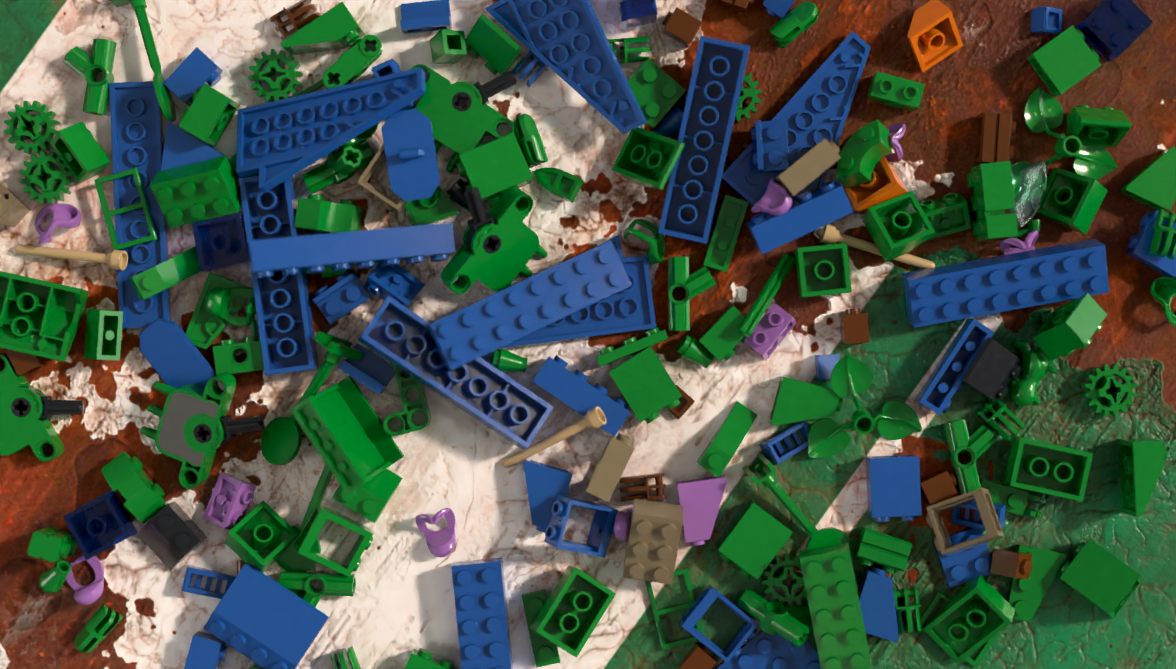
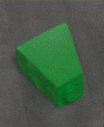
[1118,146,1176,212]
[769,376,843,426]

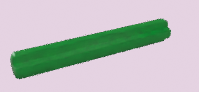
[738,254,795,337]

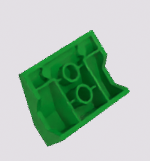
[0,271,89,362]

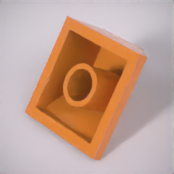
[907,0,963,73]
[841,156,908,211]

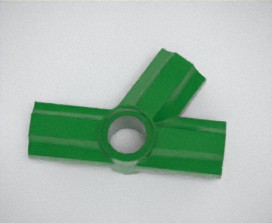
[64,38,117,116]
[302,142,375,194]
[667,257,716,331]
[943,419,997,495]
[279,571,356,608]
[737,589,811,647]

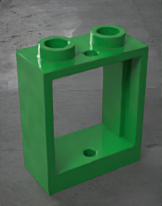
[294,503,373,577]

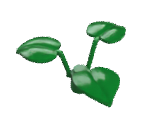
[1011,88,1118,203]
[808,355,922,458]

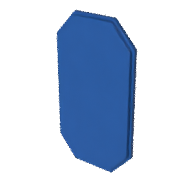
[381,108,440,202]
[139,318,215,389]

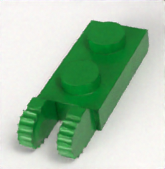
[980,479,1047,519]

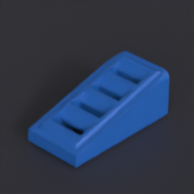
[759,421,810,465]
[951,501,1006,530]
[181,565,236,599]

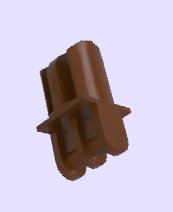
[270,0,321,41]
[619,473,667,502]

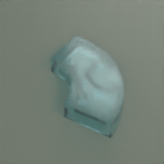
[1010,160,1047,227]

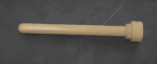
[820,224,935,269]
[14,244,128,270]
[502,406,607,468]

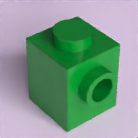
[430,29,467,64]

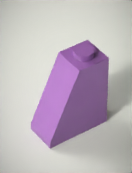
[676,475,727,546]

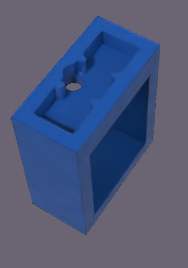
[544,494,618,558]
[679,584,758,663]

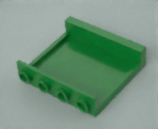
[290,375,404,494]

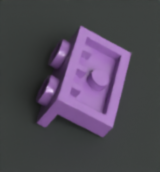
[744,304,797,360]
[203,472,256,530]

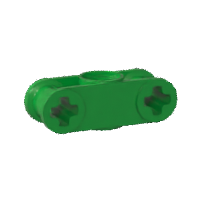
[323,35,383,89]

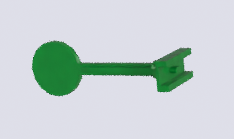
[110,0,176,122]
[261,331,364,466]
[277,451,333,572]
[742,453,854,560]

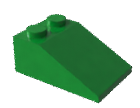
[280,2,365,55]
[611,127,685,190]
[1118,438,1167,517]
[923,575,1015,664]

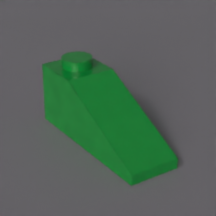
[129,246,207,301]
[696,401,757,478]

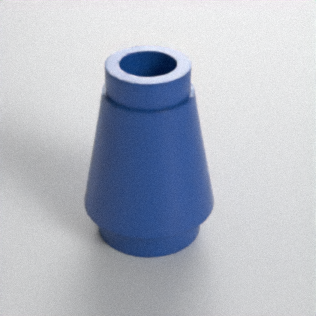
[653,106,684,138]

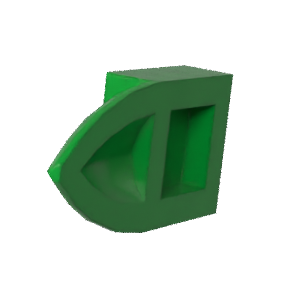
[534,167,584,203]

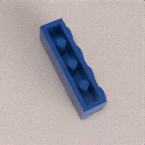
[747,181,853,254]
[914,319,995,415]
[533,355,631,436]

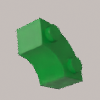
[836,120,892,188]
[294,194,363,233]
[101,451,166,524]

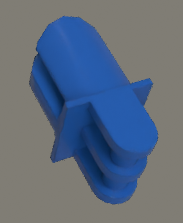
[511,50,549,88]

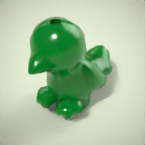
[1011,340,1057,406]

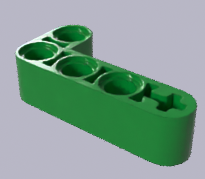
[383,363,431,436]

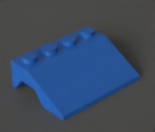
[203,562,329,669]

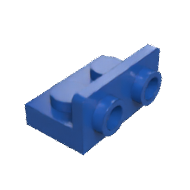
[751,120,790,172]
[365,262,425,308]
[312,272,372,325]

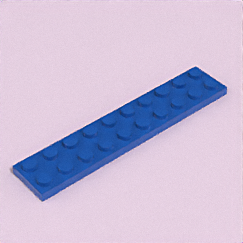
[109,81,171,328]

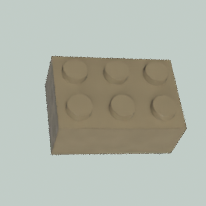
[623,499,683,584]

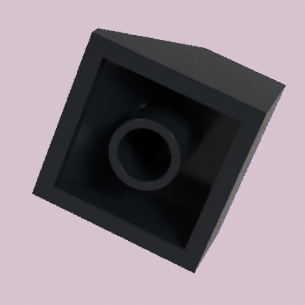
[962,337,1022,404]
[138,501,207,571]

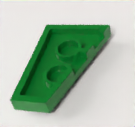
[185,272,254,349]

